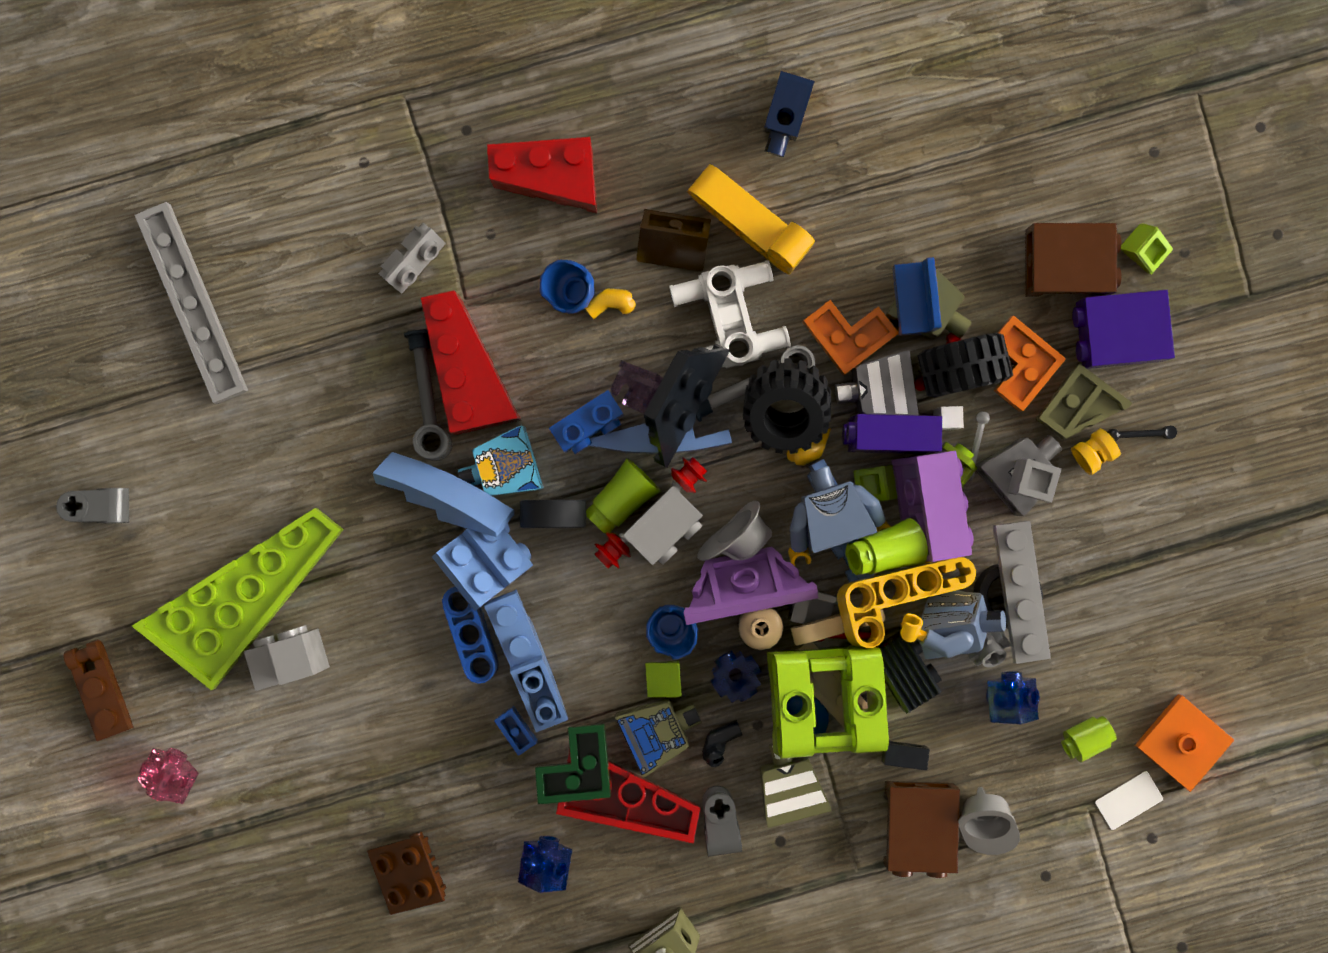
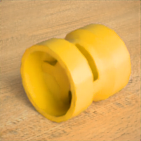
[1071,428,1121,475]

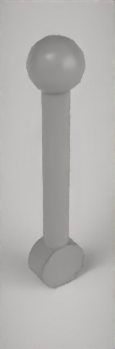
[968,411,990,481]

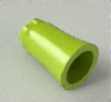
[586,458,661,533]
[845,518,928,575]

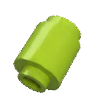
[1061,716,1117,763]

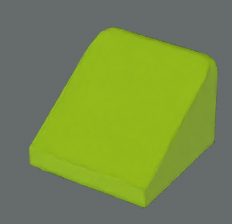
[1121,223,1173,275]
[853,465,897,501]
[645,660,682,698]

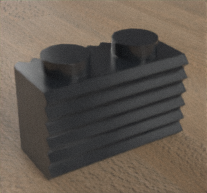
[876,631,942,714]

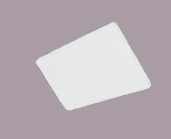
[1095,771,1163,830]

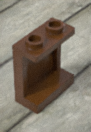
[1025,223,1122,297]
[883,781,960,878]

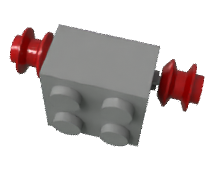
[594,457,707,569]

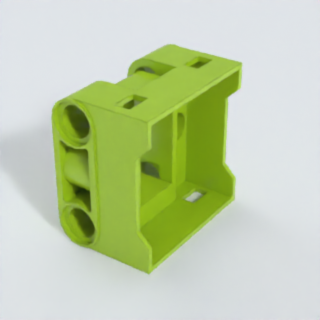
[767,646,889,759]

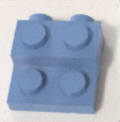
[432,523,533,611]

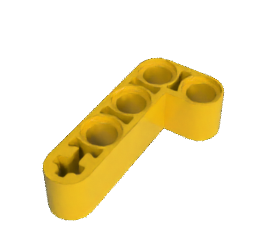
[687,164,815,275]
[837,557,976,648]

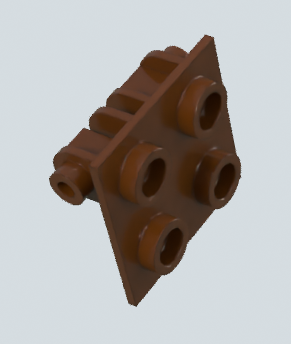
[367,831,447,915]

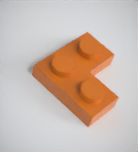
[802,300,899,376]
[994,315,1066,412]

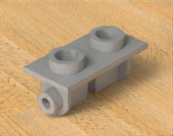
[378,223,446,294]

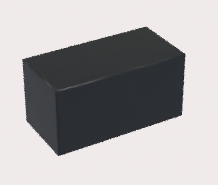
[881,741,930,770]

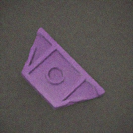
[684,547,818,625]

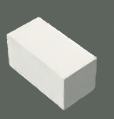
[933,406,964,430]

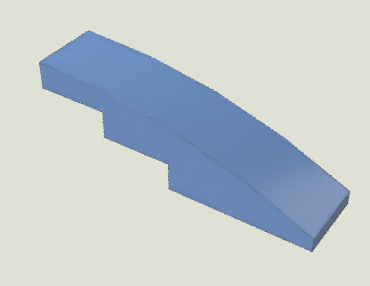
[589,423,732,454]
[373,452,514,537]

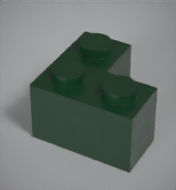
[535,724,611,804]

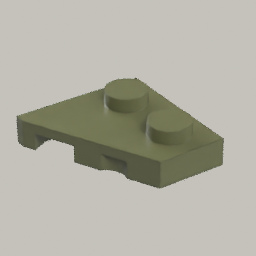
[1036,364,1132,439]

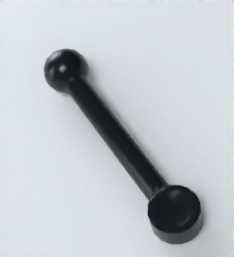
[1107,425,1177,441]

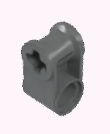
[56,488,130,523]
[702,786,742,857]

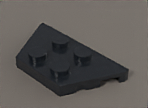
[644,344,730,468]

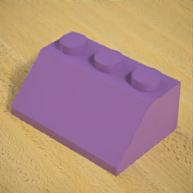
[891,451,974,562]

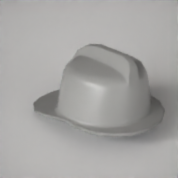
[697,501,772,561]
[958,787,1020,855]

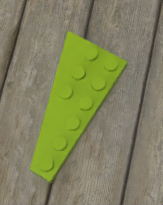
[132,508,344,690]

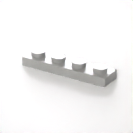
[993,521,1051,664]

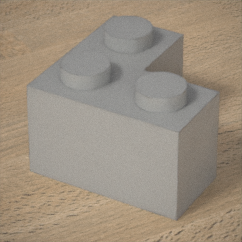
[244,625,330,691]

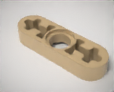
[790,609,886,645]

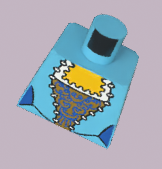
[458,426,544,496]

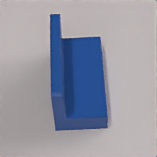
[892,257,942,336]

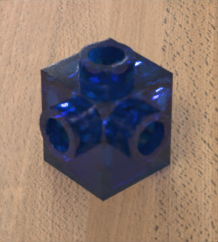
[710,650,762,703]
[986,671,1040,725]
[518,835,572,893]

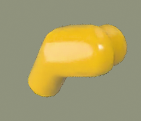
[585,288,636,320]
[786,428,831,466]

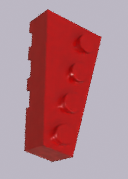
[421,290,522,435]
[556,751,700,843]

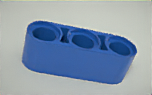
[442,587,499,684]

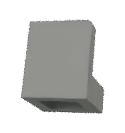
[1008,459,1062,503]
[788,591,837,624]

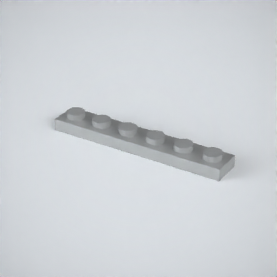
[135,202,248,404]

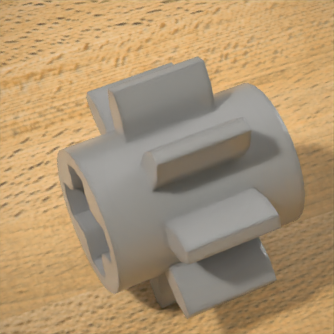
[967,632,1010,668]

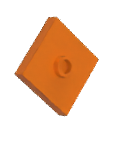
[1134,694,1234,792]

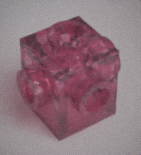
[137,748,199,804]

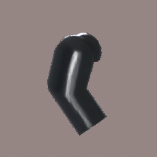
[702,720,743,767]

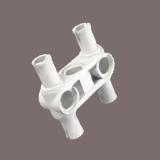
[669,260,791,368]

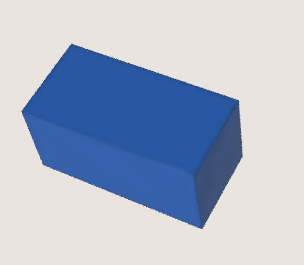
[494,706,538,756]

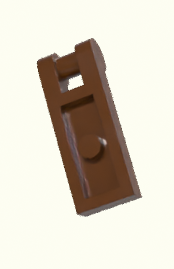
[63,639,134,741]

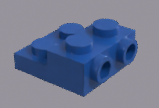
[549,390,624,454]

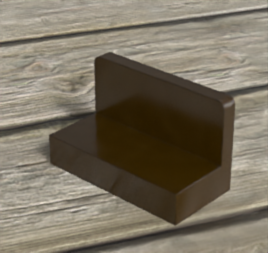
[636,209,711,272]

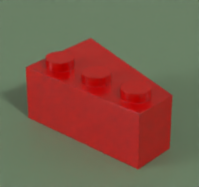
[487,137,597,214]

